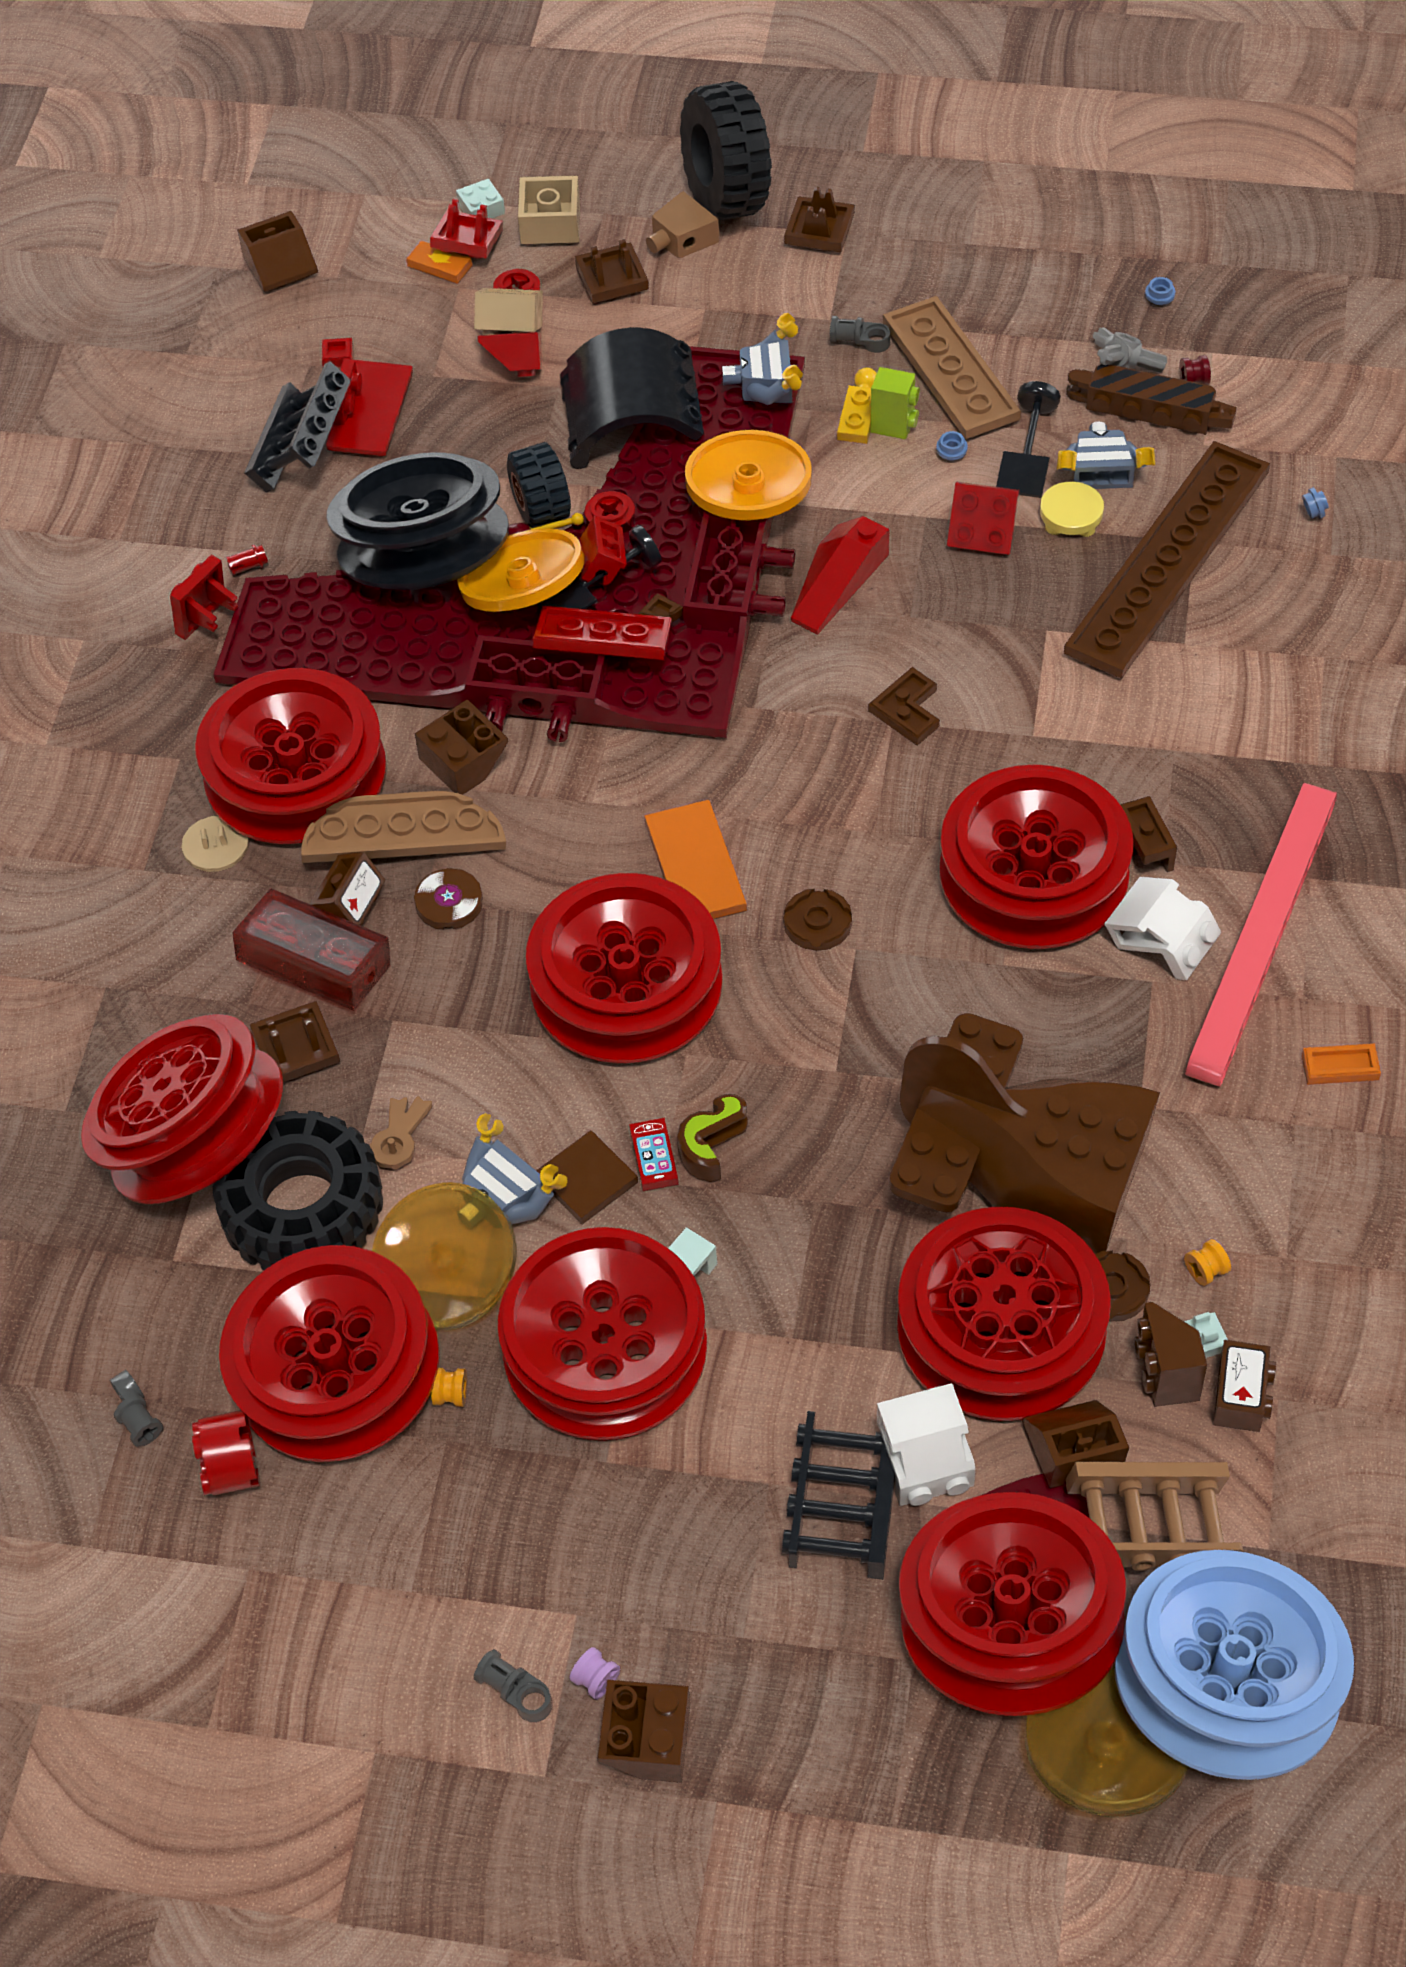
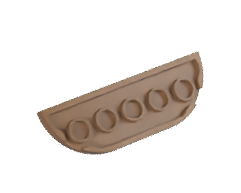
[301,791,506,863]

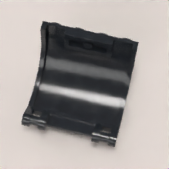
[560,327,704,469]

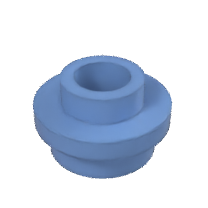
[1145,277,1176,305]
[936,431,968,460]
[1302,487,1329,519]

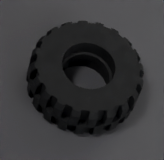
[680,81,772,221]
[213,1111,383,1270]

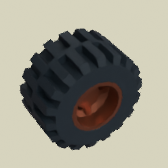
[507,442,571,528]

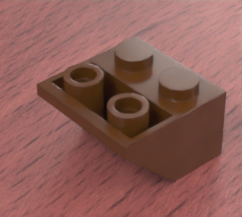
[237,211,318,292]
[414,699,508,795]
[1134,1302,1207,1407]
[1023,1400,1129,1488]
[597,1679,691,1783]

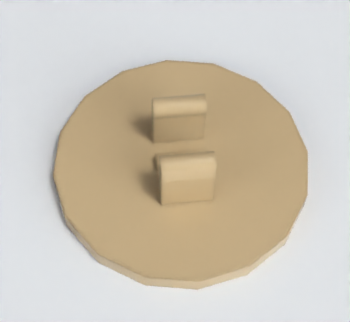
[181,816,249,872]

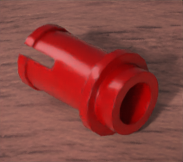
[226,544,268,576]

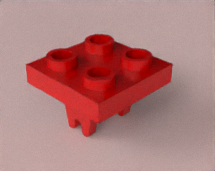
[430,199,503,258]
[947,482,1019,555]
[170,554,239,640]

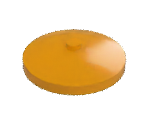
[685,430,812,520]
[457,528,585,612]

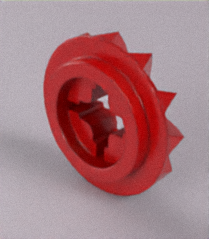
[493,269,540,290]
[584,491,635,526]

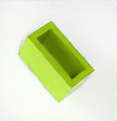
[871,367,920,440]

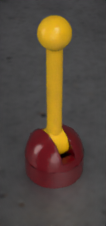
[509,513,584,535]

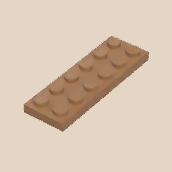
[883,296,1021,439]

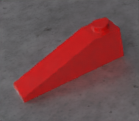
[791,516,889,635]

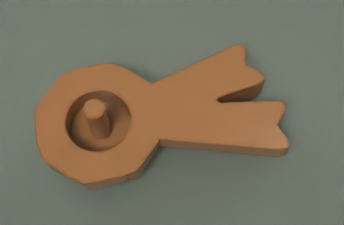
[370,1096,433,1170]

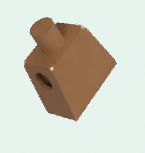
[646,191,719,258]

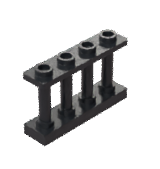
[244,361,350,493]
[782,1411,895,1580]

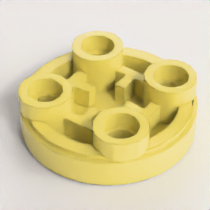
[1040,481,1104,537]

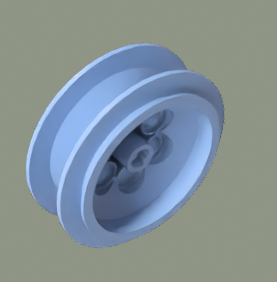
[1115,1550,1354,1780]

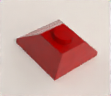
[477,332,542,377]

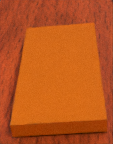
[644,800,747,919]

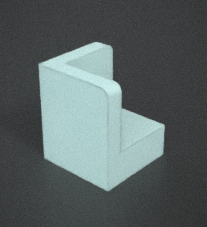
[669,1227,717,1276]

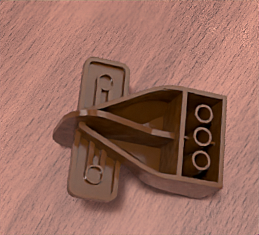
[889,1013,1160,1254]

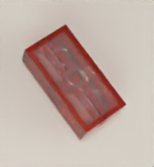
[232,888,391,1011]

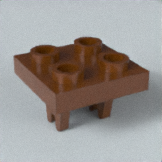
[784,187,855,253]
[575,239,649,303]
[250,1001,340,1082]

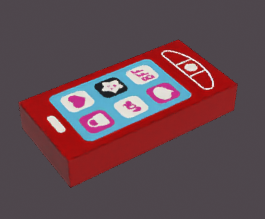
[629,1118,679,1191]

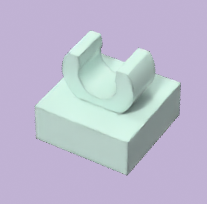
[1184,1312,1228,1358]

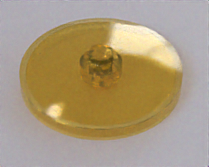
[372,1182,517,1331]
[1025,1663,1189,1817]

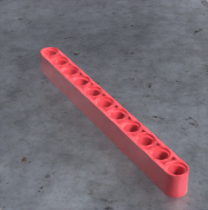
[1185,783,1337,1087]

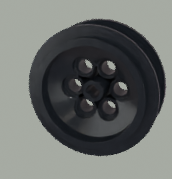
[327,452,509,591]

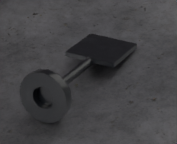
[996,381,1061,498]
[537,524,662,609]

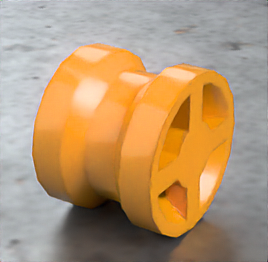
[1184,1239,1231,1286]
[431,1367,467,1407]

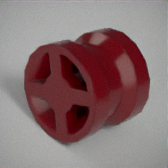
[1179,355,1211,385]

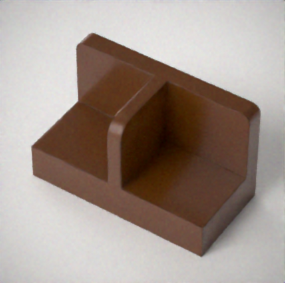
[1120,796,1177,872]

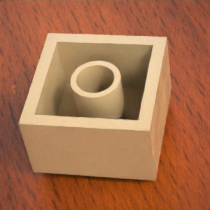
[518,176,580,244]
[474,288,543,335]

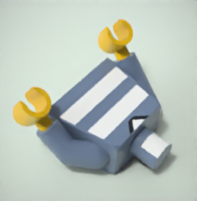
[722,313,803,405]
[1057,421,1155,489]
[458,1113,567,1229]

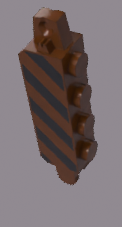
[1066,364,1237,435]

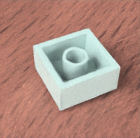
[456,179,505,218]

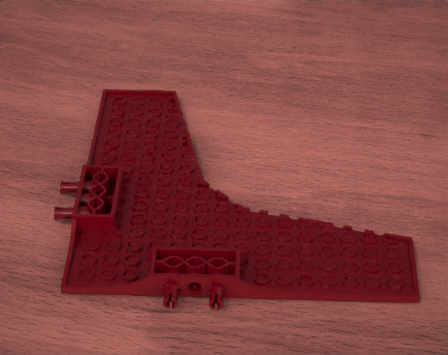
[213,346,805,742]

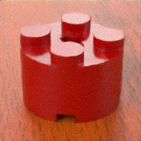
[192,1410,260,1496]

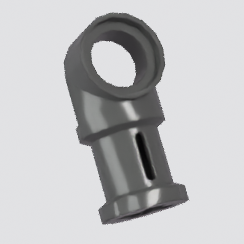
[830,316,890,353]
[109,1369,163,1447]
[474,1649,553,1722]

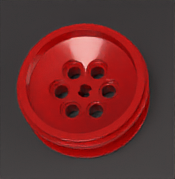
[498,1227,707,1441]

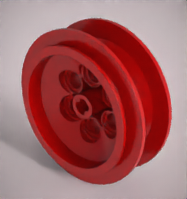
[195,668,386,844]
[939,765,1133,949]
[526,873,723,1063]
[81,1014,283,1204]
[897,1207,1111,1421]
[219,1245,439,1462]
[899,1492,1126,1716]

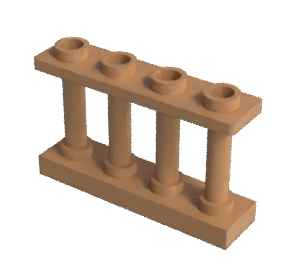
[1065,1462,1243,1571]

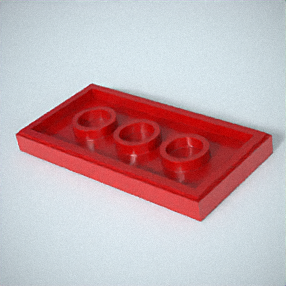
[533,606,672,660]

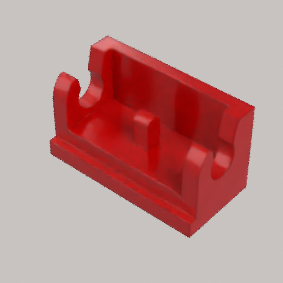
[579,516,627,585]

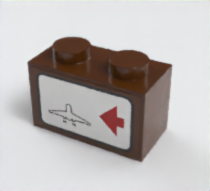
[309,852,386,933]
[1213,1339,1276,1432]

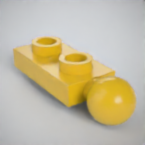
[837,367,877,444]

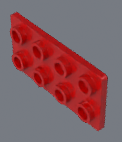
[326,359,413,456]

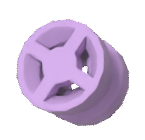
[570,1647,620,1700]

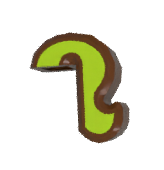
[677,1094,748,1182]

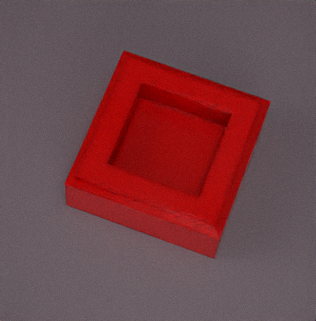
[322,338,353,367]

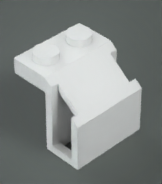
[1105,877,1221,980]
[877,1383,976,1506]

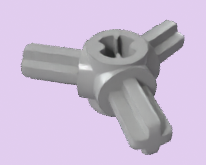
[1093,327,1167,373]

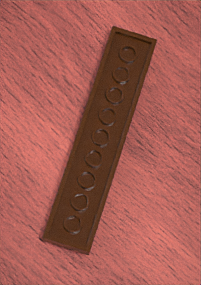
[1064,441,1270,679]

